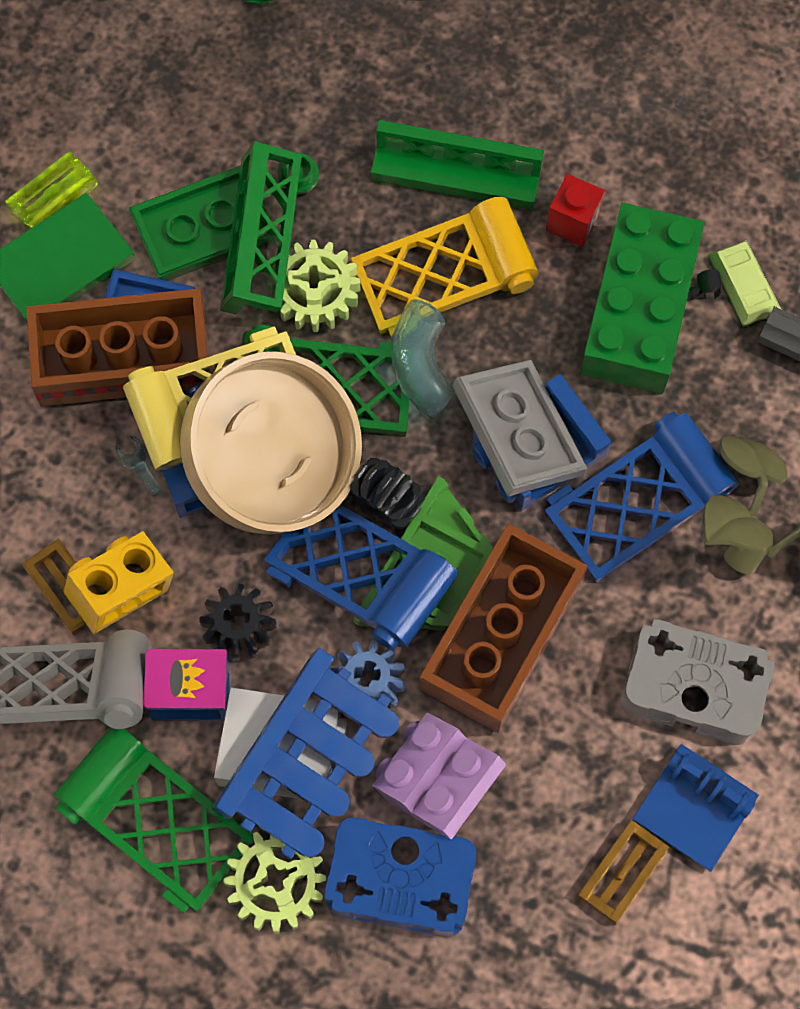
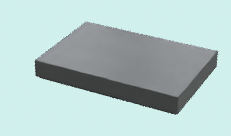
[452,360,588,496]

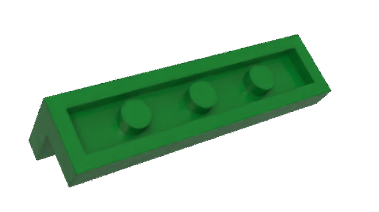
[371,120,544,210]
[220,141,302,315]

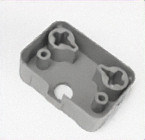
[621,619,775,745]

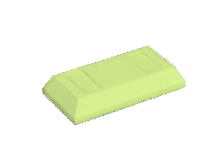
[708,240,782,327]

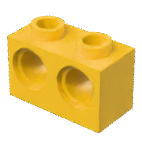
[64,531,174,634]

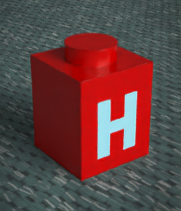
[545,174,605,247]

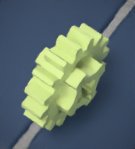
[268,240,361,332]
[224,832,327,934]

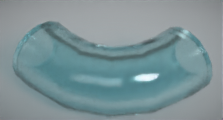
[392,299,455,419]

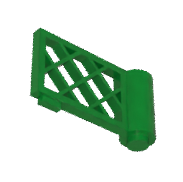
[241,324,413,436]
[53,727,254,914]

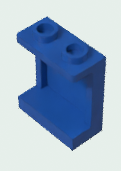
[471,374,611,511]

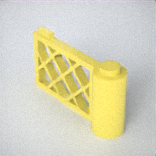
[123,326,296,471]

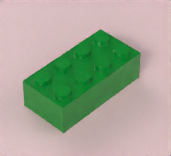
[579,202,705,394]

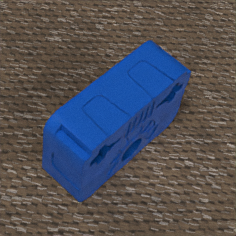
[325,817,476,937]

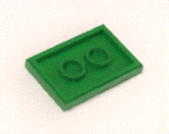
[129,165,273,281]
[0,192,136,322]

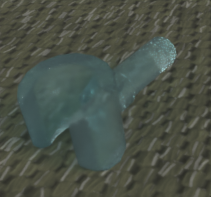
[115,436,162,496]

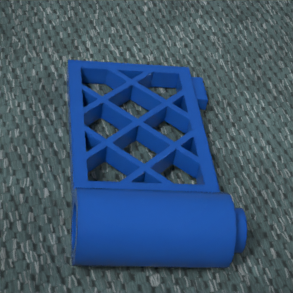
[545,411,740,583]
[264,505,458,650]

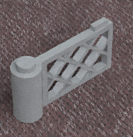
[0,629,152,729]

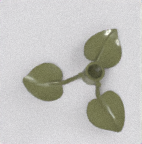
[702,435,800,574]

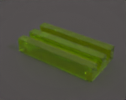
[6,151,98,230]

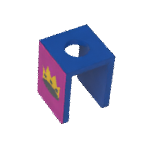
[143,649,231,721]

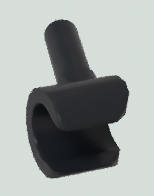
[687,269,721,300]

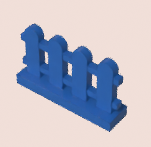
[211,648,399,859]

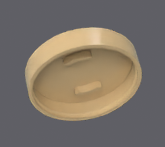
[180,352,362,534]

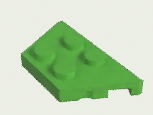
[353,476,493,631]

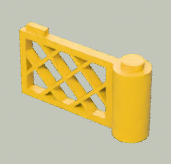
[351,197,539,339]

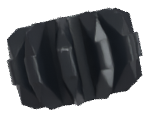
[349,458,425,530]
[199,583,277,662]

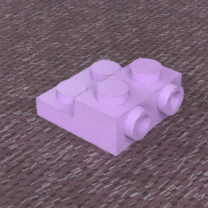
[372,712,506,840]

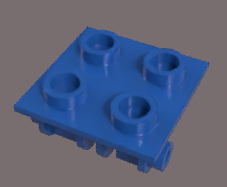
[632,744,759,872]

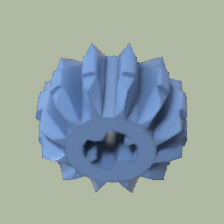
[330,640,406,708]

